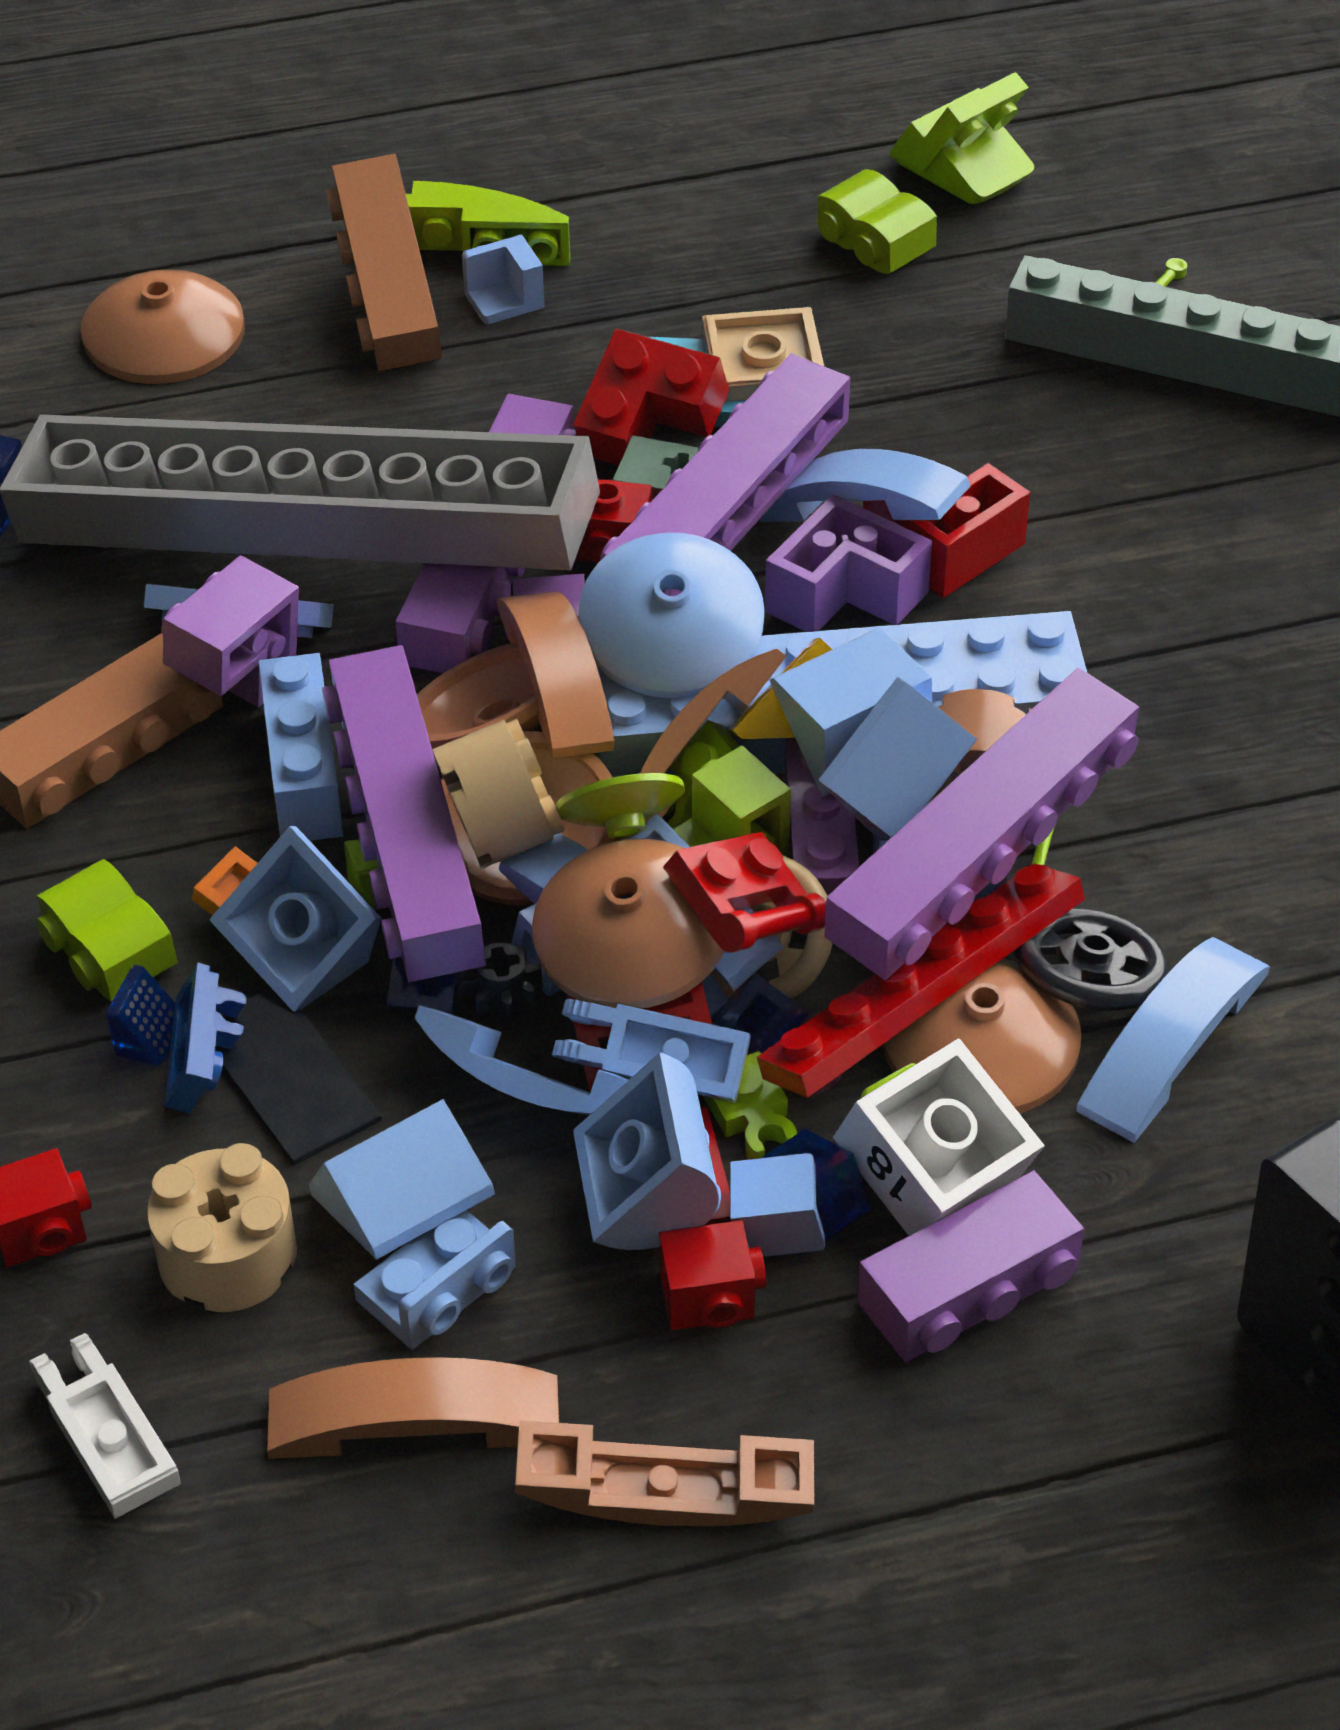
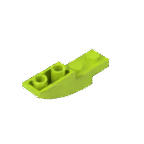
[406,181,570,266]

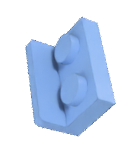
[354,1210,516,1350]

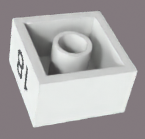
[833,1038,1045,1236]

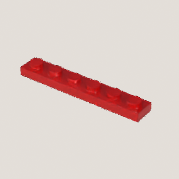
[756,863,1085,1098]

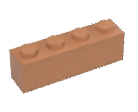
[326,153,442,371]
[0,633,223,829]

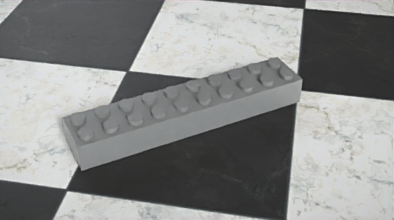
[0,415,600,570]

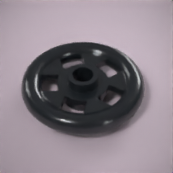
[1015,908,1170,1011]

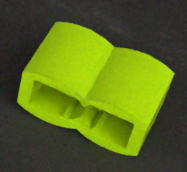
[817,169,937,274]
[35,859,178,1001]

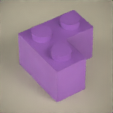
[765,494,932,632]
[161,555,299,708]

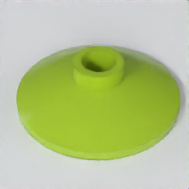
[556,773,685,838]

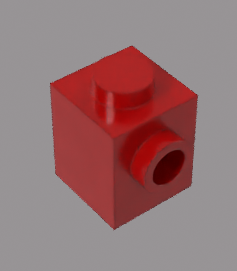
[0,1148,92,1268]
[659,1220,766,1330]

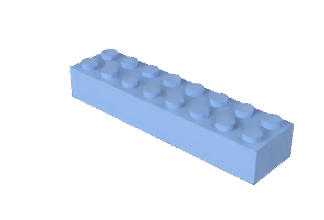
[596,611,1087,778]

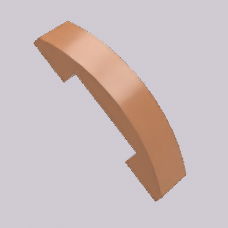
[497,591,615,759]
[620,648,786,841]
[267,1357,559,1459]
[515,1420,814,1526]

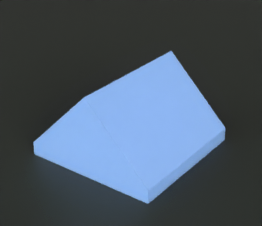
[769,628,932,796]
[818,676,977,839]
[209,826,381,1012]
[309,1099,495,1260]

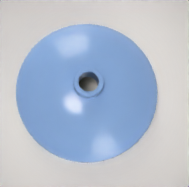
[579,533,764,698]

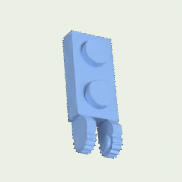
[552,999,751,1103]

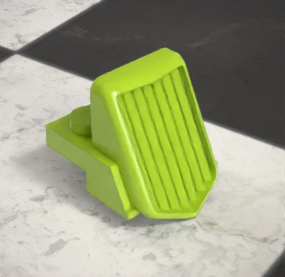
[888,72,1034,204]

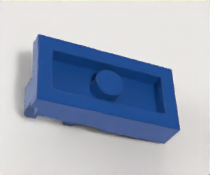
[164,963,246,1114]

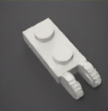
[29,1333,181,1519]

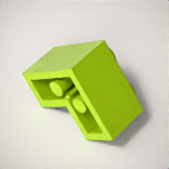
[673,745,791,858]

